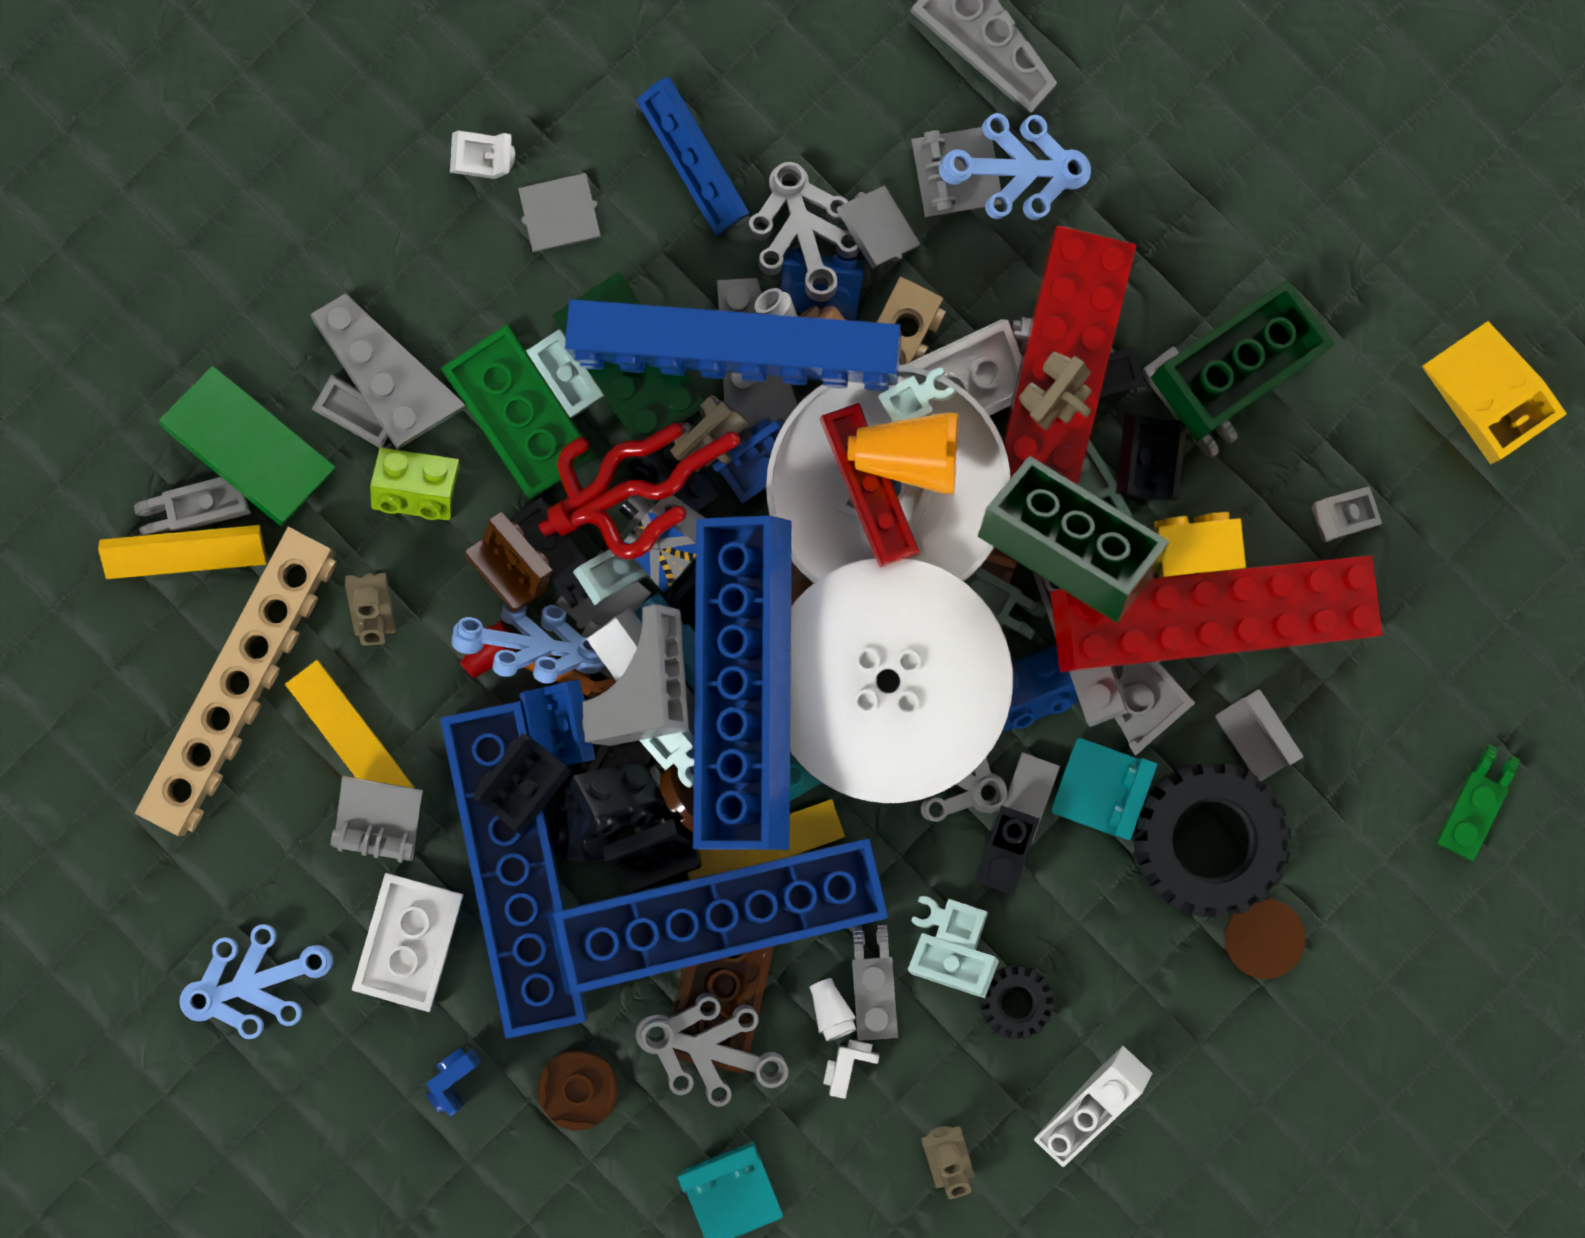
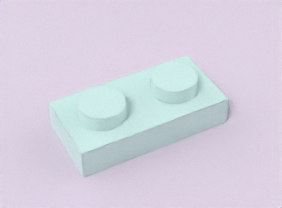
[526,329,604,419]
[573,549,649,605]
[908,933,999,998]

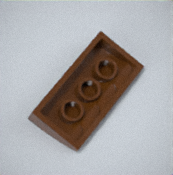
[671,946,774,1074]

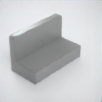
[1215,689,1304,782]

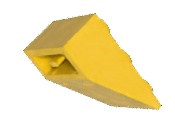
[1422,321,1567,465]
[1150,512,1246,577]

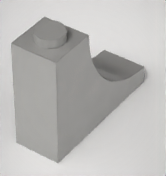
[582,604,689,746]

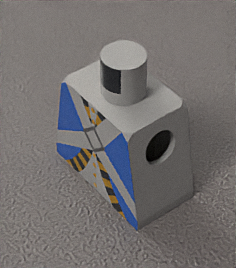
[619,496,705,593]

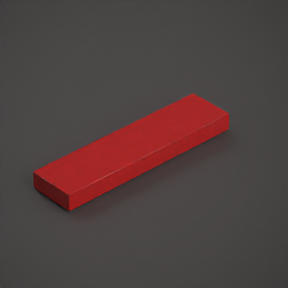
[820,403,920,568]

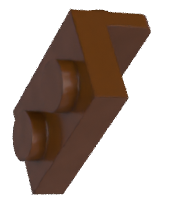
[465,512,552,612]

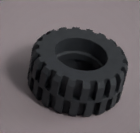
[1131,763,1292,918]

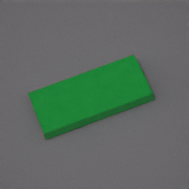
[441,324,596,502]
[158,366,335,527]

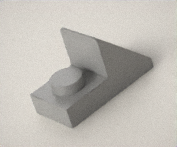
[1311,486,1382,542]

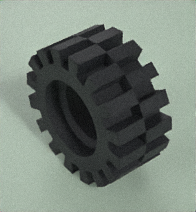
[979,965,1054,1040]

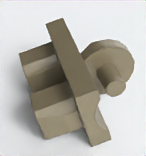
[1019,352,1092,431]
[670,396,749,472]
[345,573,395,646]
[921,1126,975,1199]

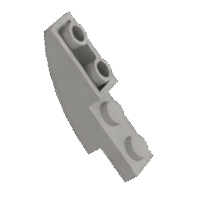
[1033,572,1128,727]

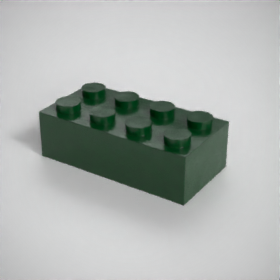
[552,272,704,440]
[1150,279,1335,442]
[977,456,1170,623]

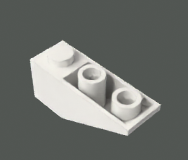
[1034,1046,1152,1167]

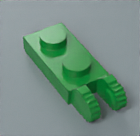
[1435,744,1520,861]

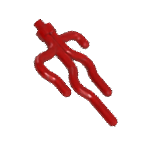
[538,422,740,560]

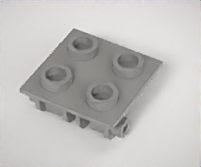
[911,127,1003,217]
[330,776,423,863]

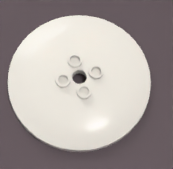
[766,365,1011,583]
[790,558,1013,803]

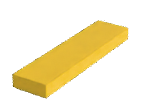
[98,525,267,579]
[285,660,415,789]
[687,799,845,880]

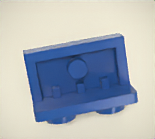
[780,248,865,320]
[712,417,785,504]
[1003,645,1079,732]
[519,680,596,766]
[426,1048,483,1117]

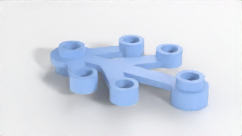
[938,113,1091,220]
[451,603,605,683]
[180,924,333,1039]

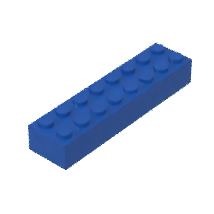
[565,299,902,391]
[693,516,792,850]
[440,701,589,1039]
[547,838,888,995]

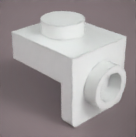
[450,131,515,179]
[823,1039,880,1099]

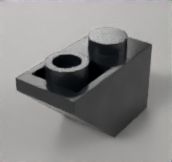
[973,805,1040,896]

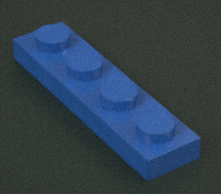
[636,77,750,236]

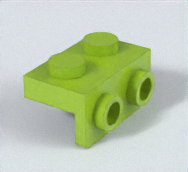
[370,447,459,520]

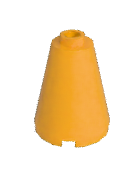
[848,412,958,495]

